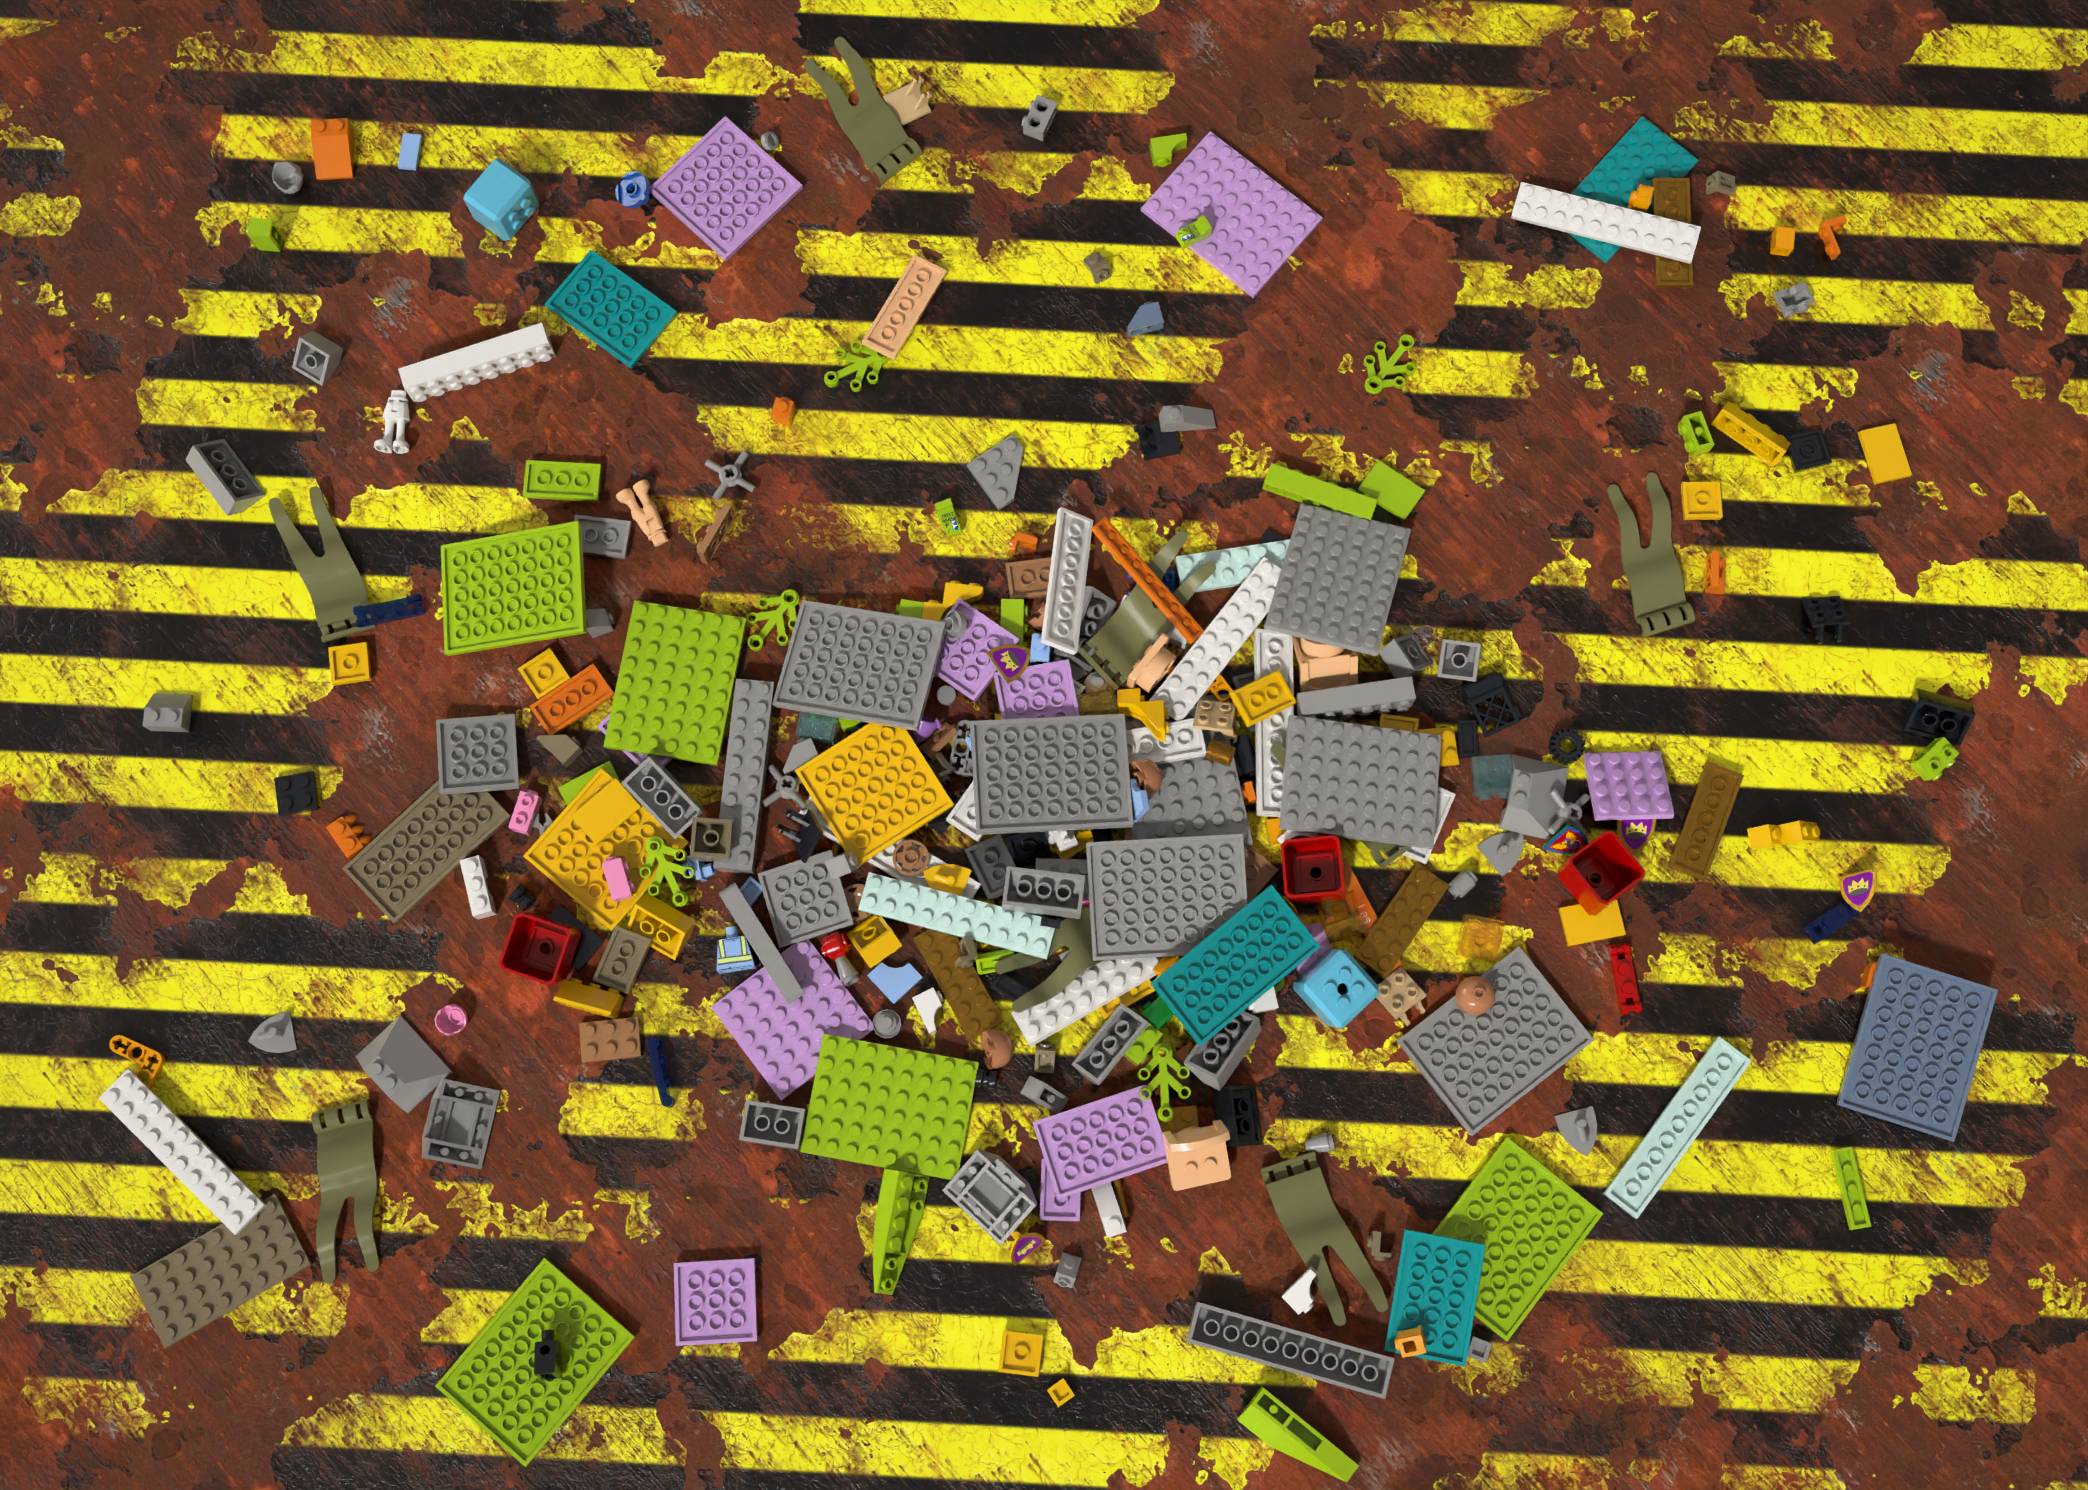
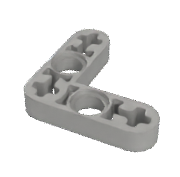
[949,720,973,778]

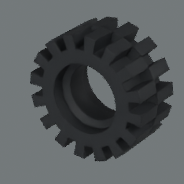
[1548,728,1586,765]

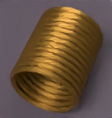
[1205,739,1236,767]

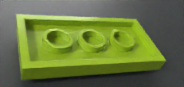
[523,460,602,502]

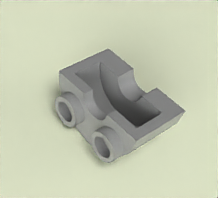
[1773,282,1815,319]

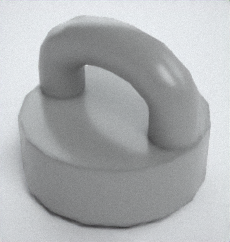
[761,131,779,151]

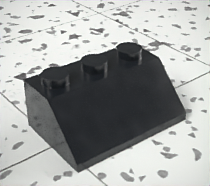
[1903,688,1976,746]
[1211,1085,1262,1148]

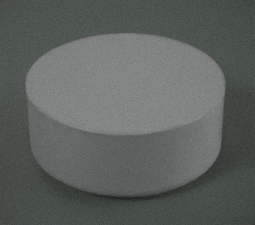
[937,686,956,706]

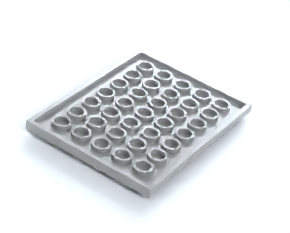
[1264,503,1411,656]
[772,600,947,731]
[1125,700,1253,847]
[970,714,1133,835]
[1279,715,1441,849]
[1086,834,1248,961]
[1396,947,1594,1136]

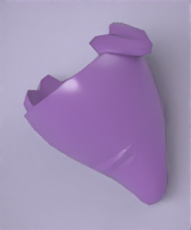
[907,715,942,747]

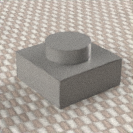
[1467,1336,1492,1363]

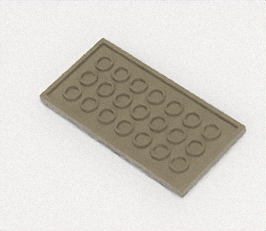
[342,780,511,924]
[130,1194,313,1348]

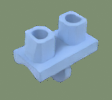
[682,846,716,882]

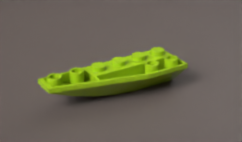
[873,1168,929,1295]
[1237,1387,1359,1482]

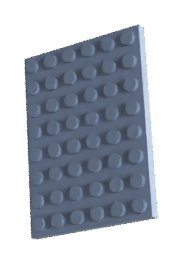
[1836,953,1998,1142]

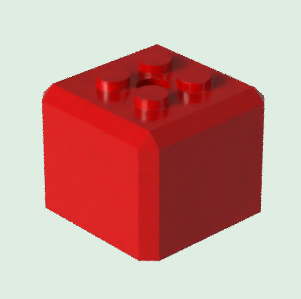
[1557,831,1645,916]
[1281,835,1347,904]
[499,913,581,985]

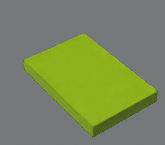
[1357,460,1425,521]
[558,761,622,806]

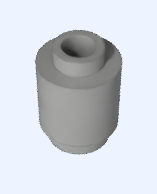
[1448,869,1478,898]

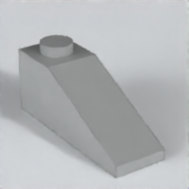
[1158,405,1216,432]

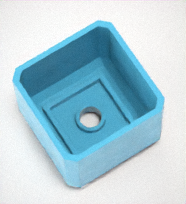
[463,158,539,241]
[1293,949,1379,1028]

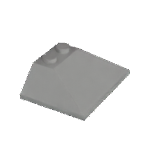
[1499,754,1569,840]
[356,1015,453,1114]
[422,1078,500,1169]
[942,1149,1037,1246]

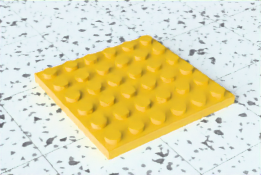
[795,723,954,866]
[523,768,689,932]

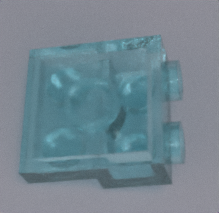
[1470,754,1512,801]

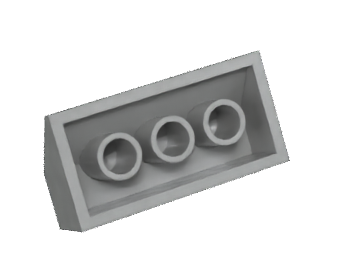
[185,439,266,516]
[1051,586,1117,671]
[621,755,706,839]
[1002,866,1085,919]
[1072,1003,1149,1085]
[1184,1011,1262,1091]

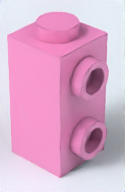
[508,790,543,836]
[602,856,635,902]

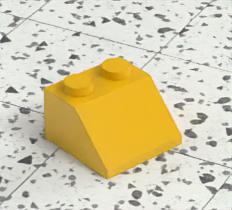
[846,915,902,968]

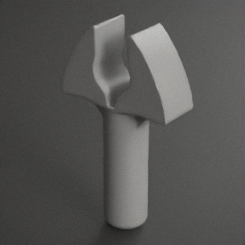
[532,813,553,836]

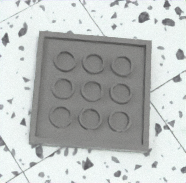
[436,714,519,795]
[758,850,855,948]

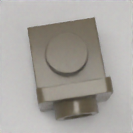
[1705,171,1735,196]
[1034,1041,1055,1073]

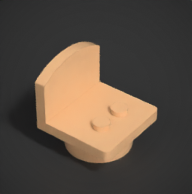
[1103,633,1177,693]
[1293,636,1358,693]
[1162,1120,1231,1191]

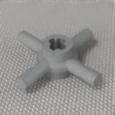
[705,451,756,501]
[762,764,808,811]
[1548,788,1590,837]

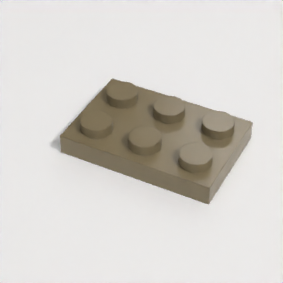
[592,926,653,995]

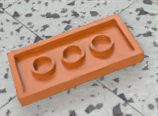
[529,664,614,735]

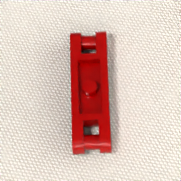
[1608,943,1642,1015]

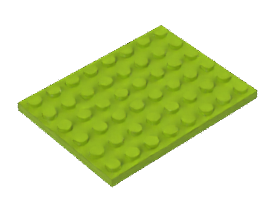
[441,521,587,656]
[604,600,747,766]
[800,1034,979,1181]
[1432,1137,1603,1341]
[435,1258,636,1467]

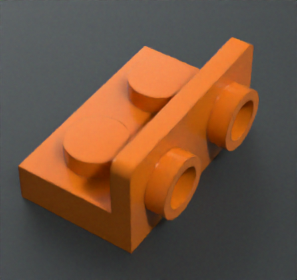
[1705,550,1726,594]

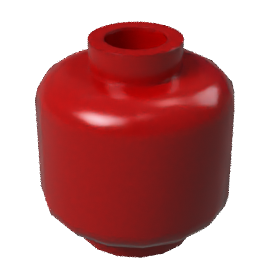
[821,931,851,960]

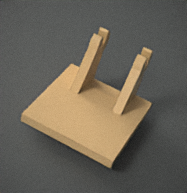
[883,76,932,126]
[1192,699,1240,743]
[1376,967,1427,1026]

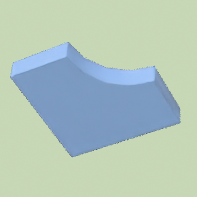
[1130,779,1150,822]
[867,962,923,1004]

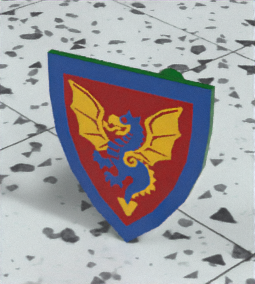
[1542,824,1589,854]

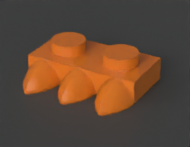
[326,815,371,859]

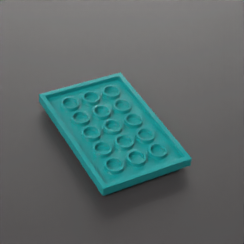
[544,250,678,369]
[1384,1229,1486,1367]

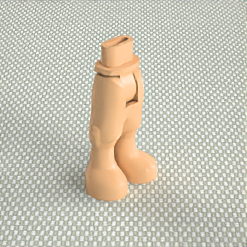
[616,480,668,547]

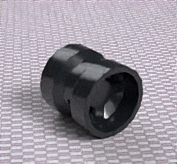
[509,885,537,912]
[975,1067,997,1090]

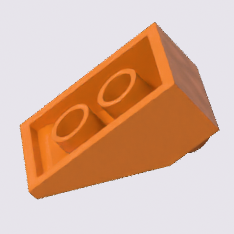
[311,118,354,180]

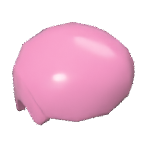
[435,1004,468,1035]

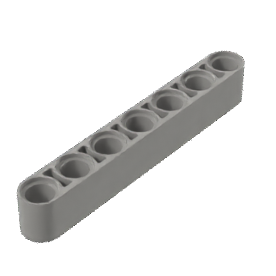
[718,882,805,1005]

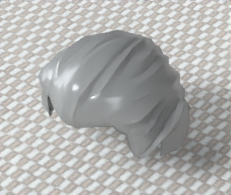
[272,161,304,194]

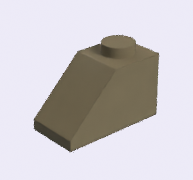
[536,735,583,767]

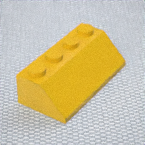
[1711,401,1791,466]

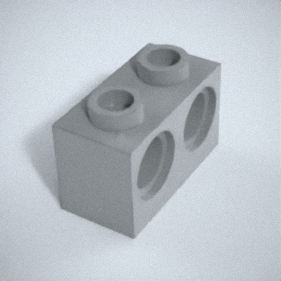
[1021,95,1057,141]

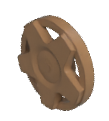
[893,840,929,876]
[845,884,872,921]

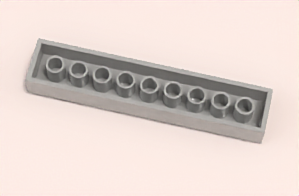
[713,679,777,874]
[1185,1302,1395,1399]

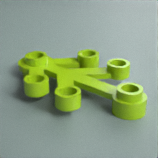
[1363,334,1416,394]
[824,340,890,392]
[746,589,799,651]
[639,837,695,907]
[1138,1044,1191,1122]

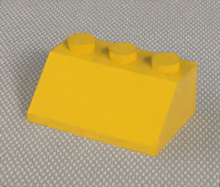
[626,892,696,961]
[553,978,624,1019]

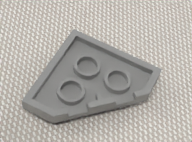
[967,434,1023,511]

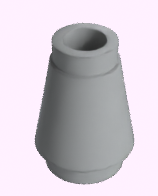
[835,955,859,986]
[1305,1132,1335,1152]

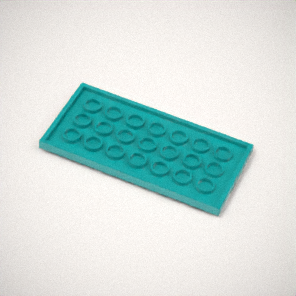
[1568,116,1699,263]
[1150,885,1321,1046]

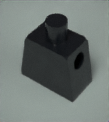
[534,1330,563,1380]

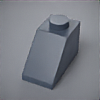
[1127,301,1164,337]

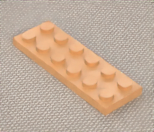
[862,255,947,360]

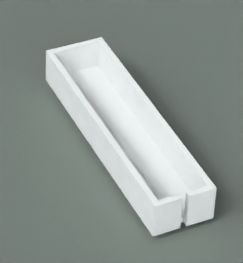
[398,323,556,402]

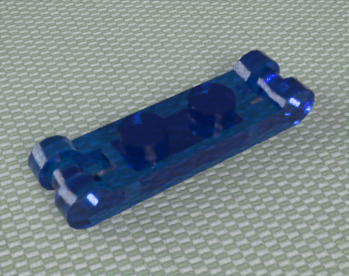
[353,594,426,628]
[1802,900,1870,945]
[647,1037,676,1108]

